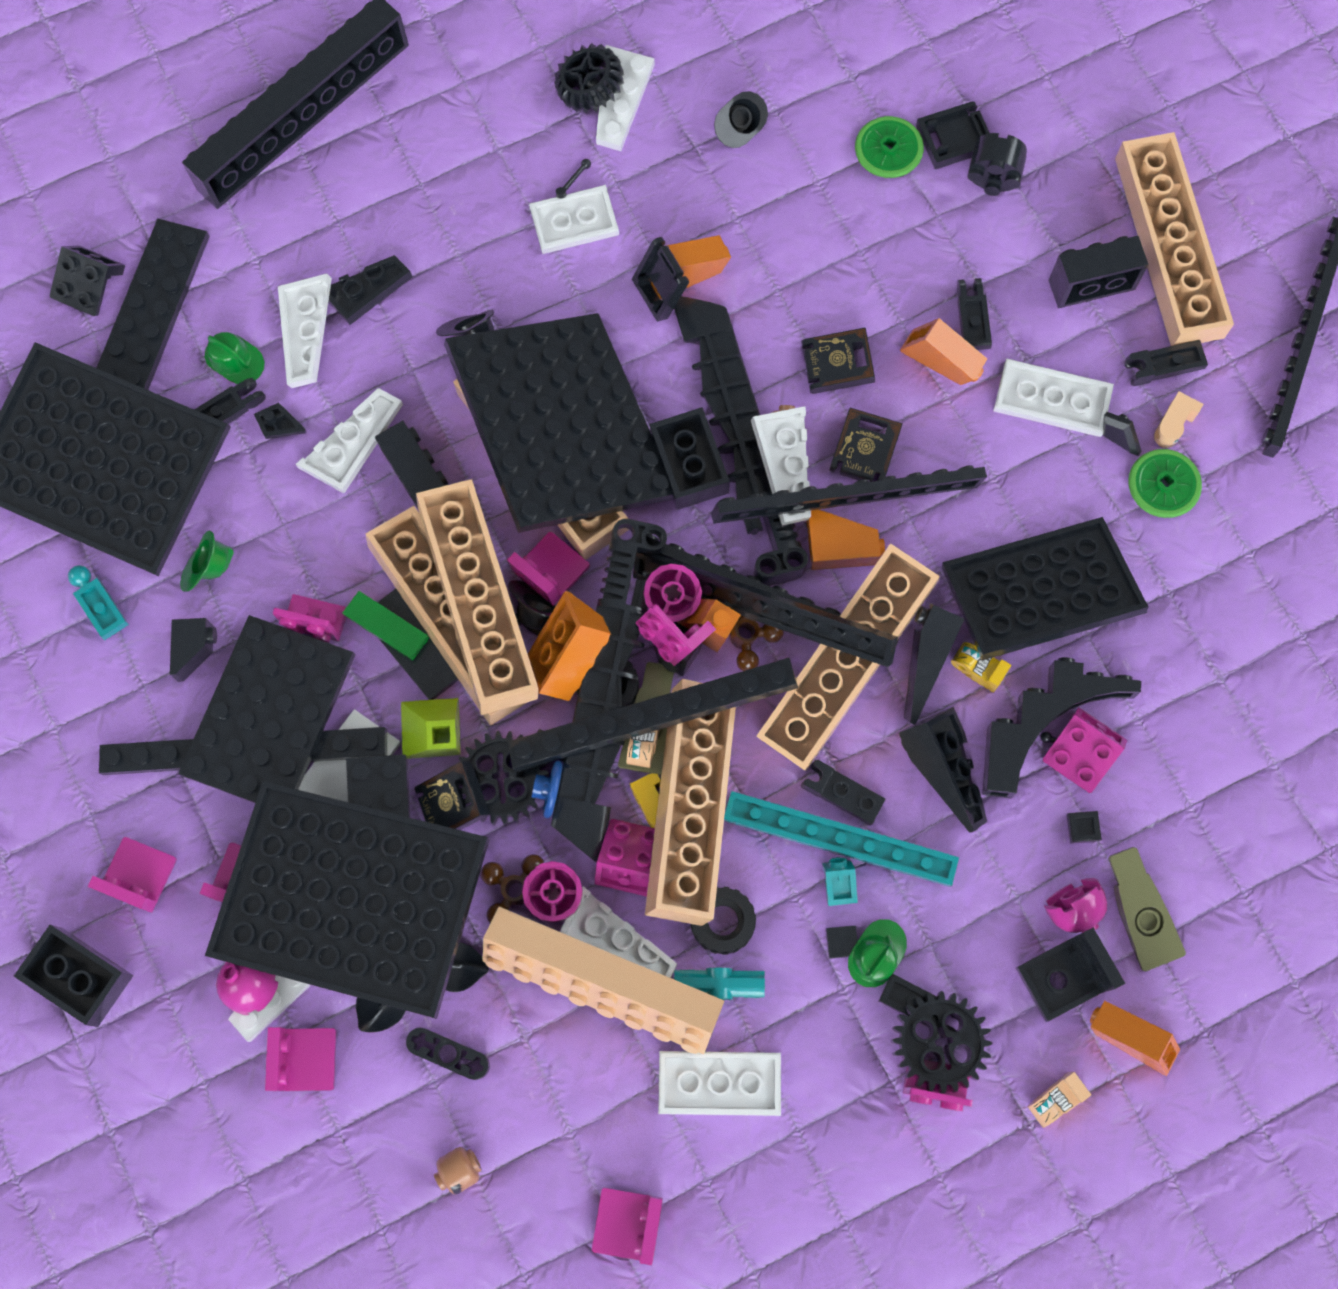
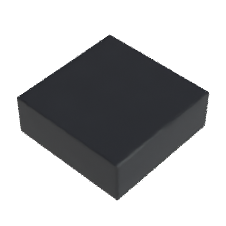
[1066,811,1102,844]
[825,925,858,959]

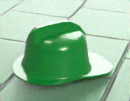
[204,332,265,384]
[180,530,234,592]
[848,919,907,988]

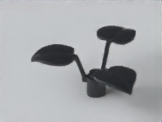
[356,942,489,1033]

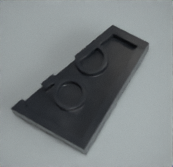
[328,255,413,325]

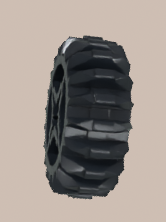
[554,43,624,114]

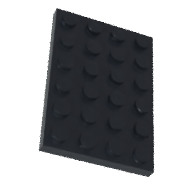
[942,517,1148,660]
[178,615,355,803]

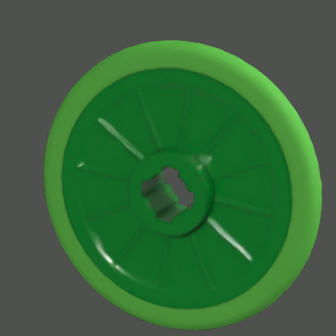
[855,116,924,178]
[1128,449,1202,518]

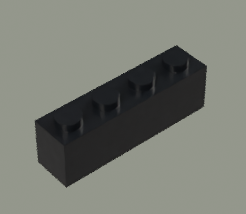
[375,420,449,509]

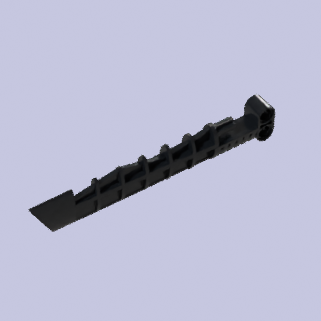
[674,296,808,586]
[551,519,667,863]

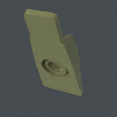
[618,662,674,775]
[1108,847,1186,971]

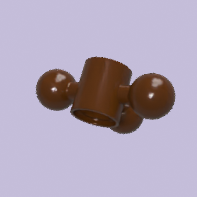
[730,616,784,671]
[480,854,545,923]

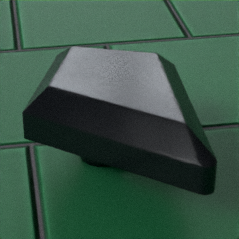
[254,402,307,439]
[1103,412,1142,456]

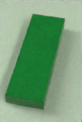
[342,591,429,661]

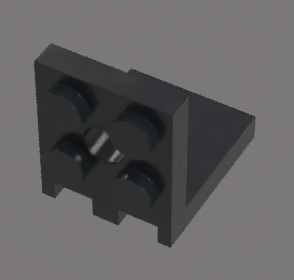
[1016,927,1126,1022]

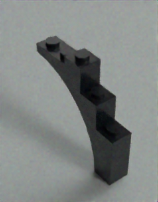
[982,657,1142,798]

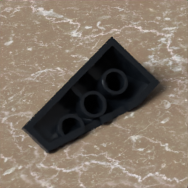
[904,602,964,725]
[899,707,987,833]

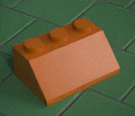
[528,591,611,701]

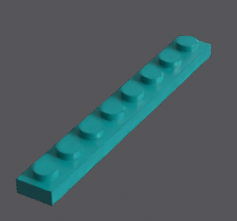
[724,791,959,887]

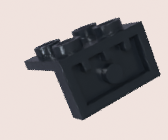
[50,246,125,316]

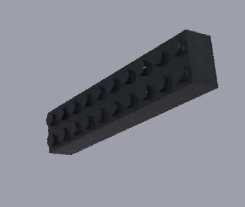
[182,0,409,209]

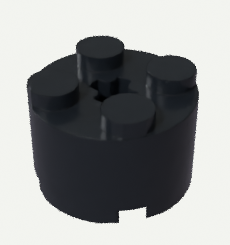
[967,133,1027,196]

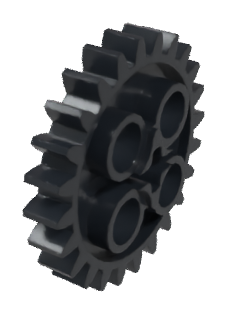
[458,731,549,826]
[891,991,992,1094]

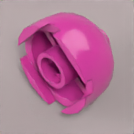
[643,563,702,622]
[522,861,583,923]
[1044,878,1107,933]
[216,962,278,1016]

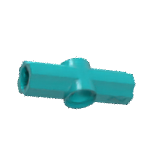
[674,967,765,1000]

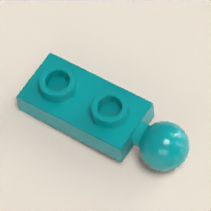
[68,565,129,640]

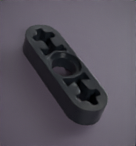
[406,1028,490,1080]

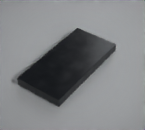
[377,588,458,700]

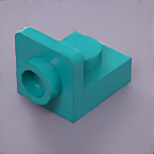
[822,857,858,906]

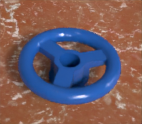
[531,761,562,819]

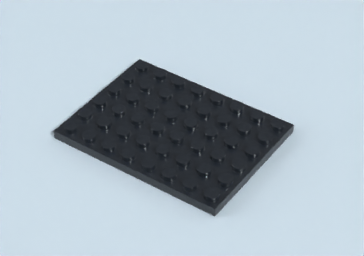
[444,313,674,533]
[0,342,231,577]
[205,781,490,1019]

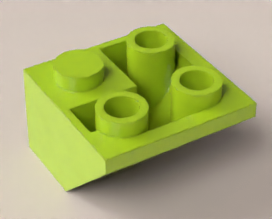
[401,698,461,759]

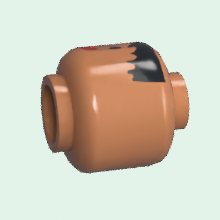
[434,1147,482,1195]

